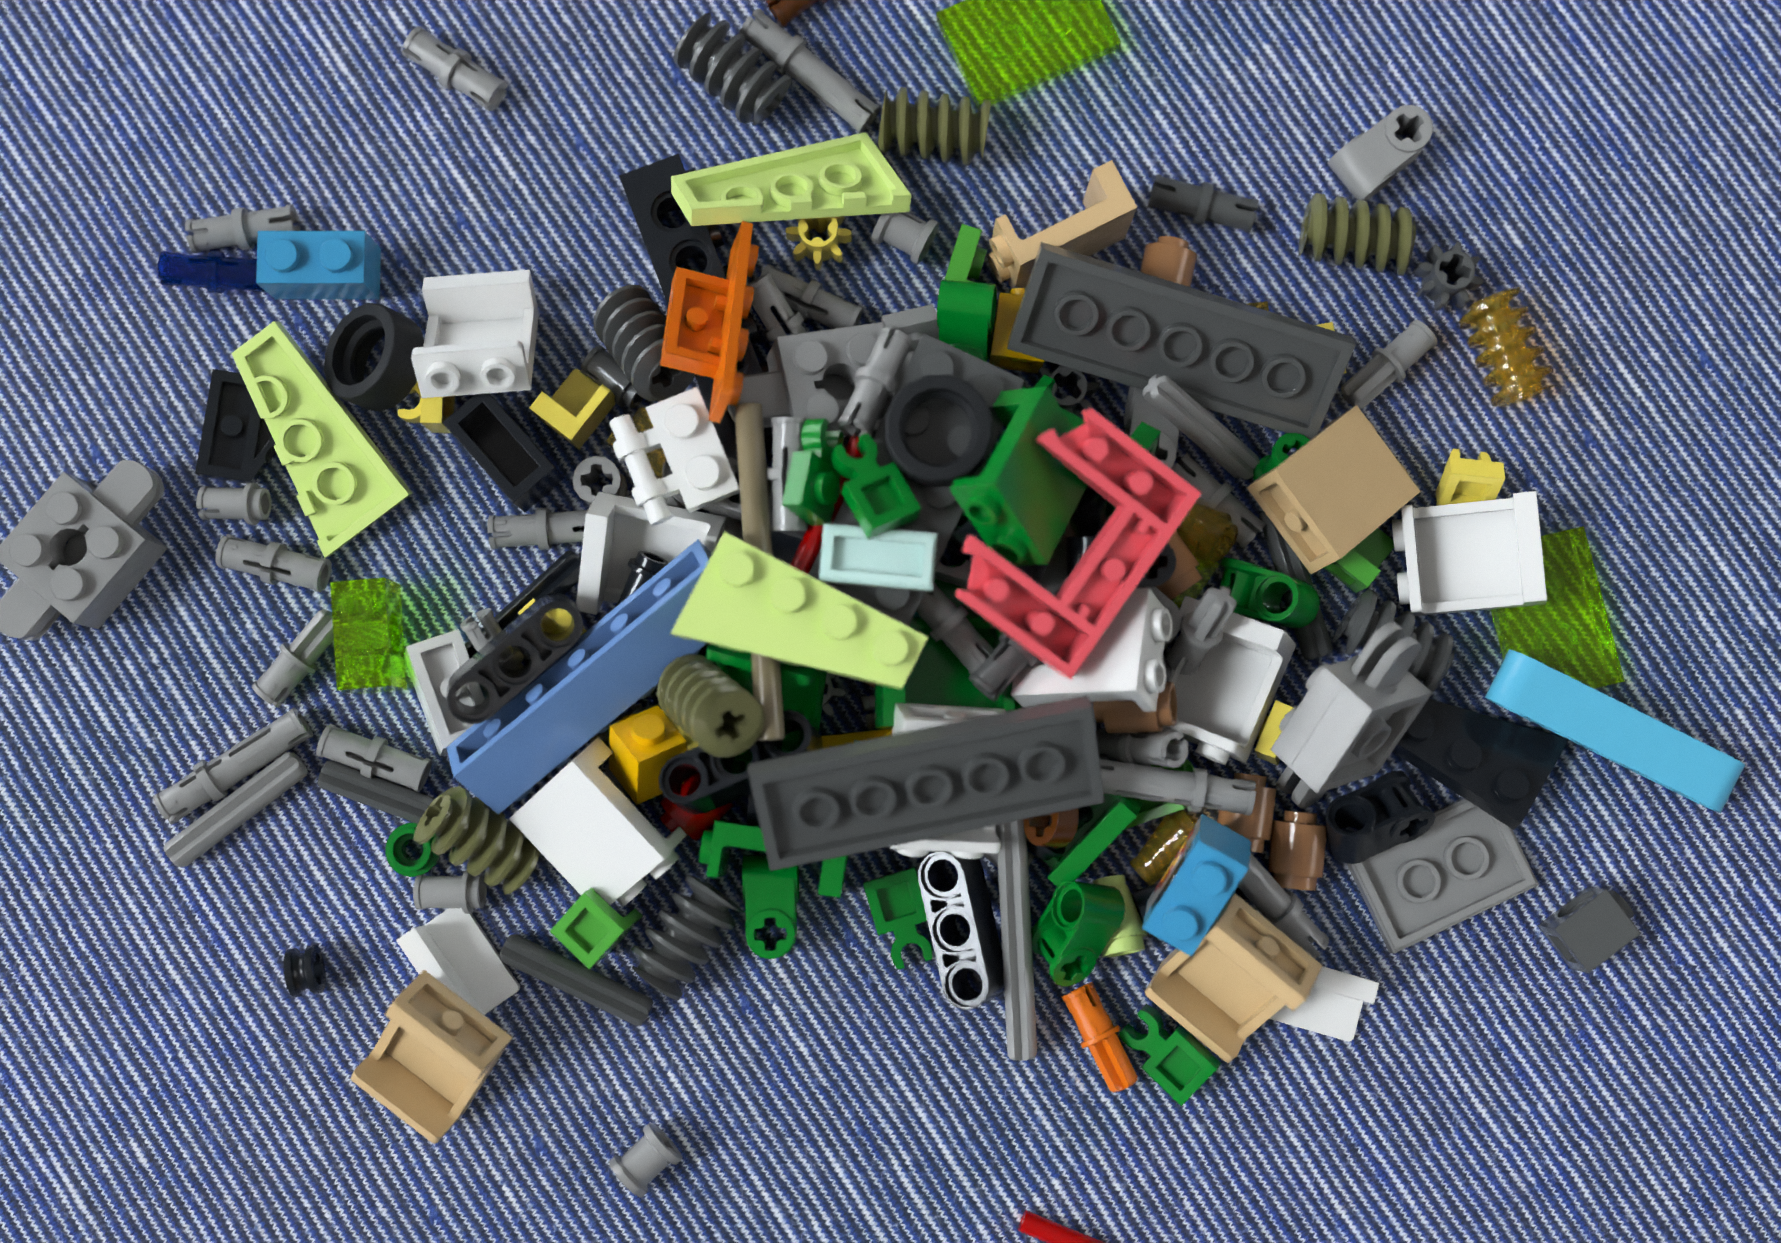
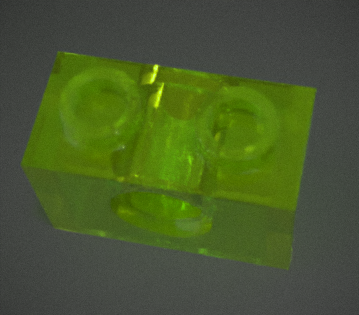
[330,577,407,694]

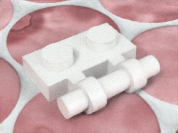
[610,387,740,526]

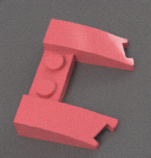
[956,408,1201,679]

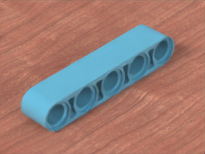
[1484,649,1745,813]

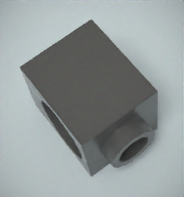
[1537,887,1641,973]

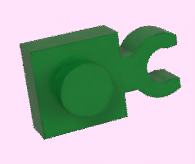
[782,419,844,526]
[831,433,922,540]
[863,867,932,970]
[1119,1004,1221,1106]

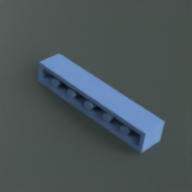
[446,539,713,815]

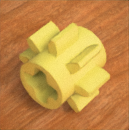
[785,216,852,270]

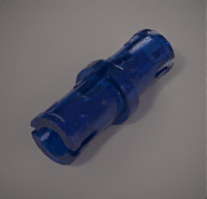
[158,251,267,294]

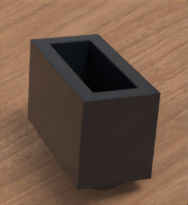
[442,393,565,512]

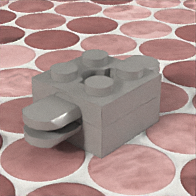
[728,322,915,449]
[0,460,168,641]
[1270,622,1433,809]

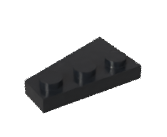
[1392,698,1569,830]

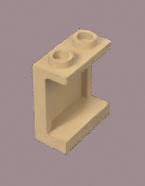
[987,160,1137,289]
[1246,405,1421,574]
[1145,894,1323,1063]
[351,970,513,1144]

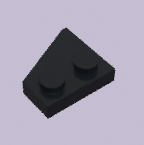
[195,369,276,484]

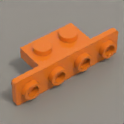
[660,221,759,423]

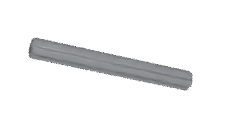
[996,819,1037,1061]

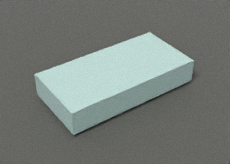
[819,524,937,592]

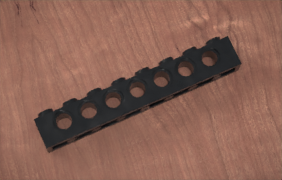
[619,153,802,565]

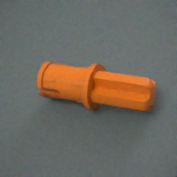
[1062,982,1137,1093]

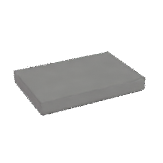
[1346,798,1539,954]

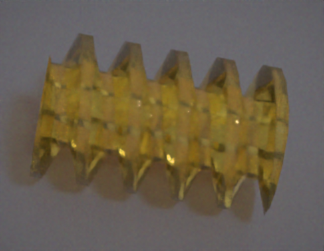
[1459,286,1558,407]

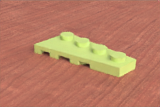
[671,132,912,226]
[231,321,413,558]
[671,532,928,690]

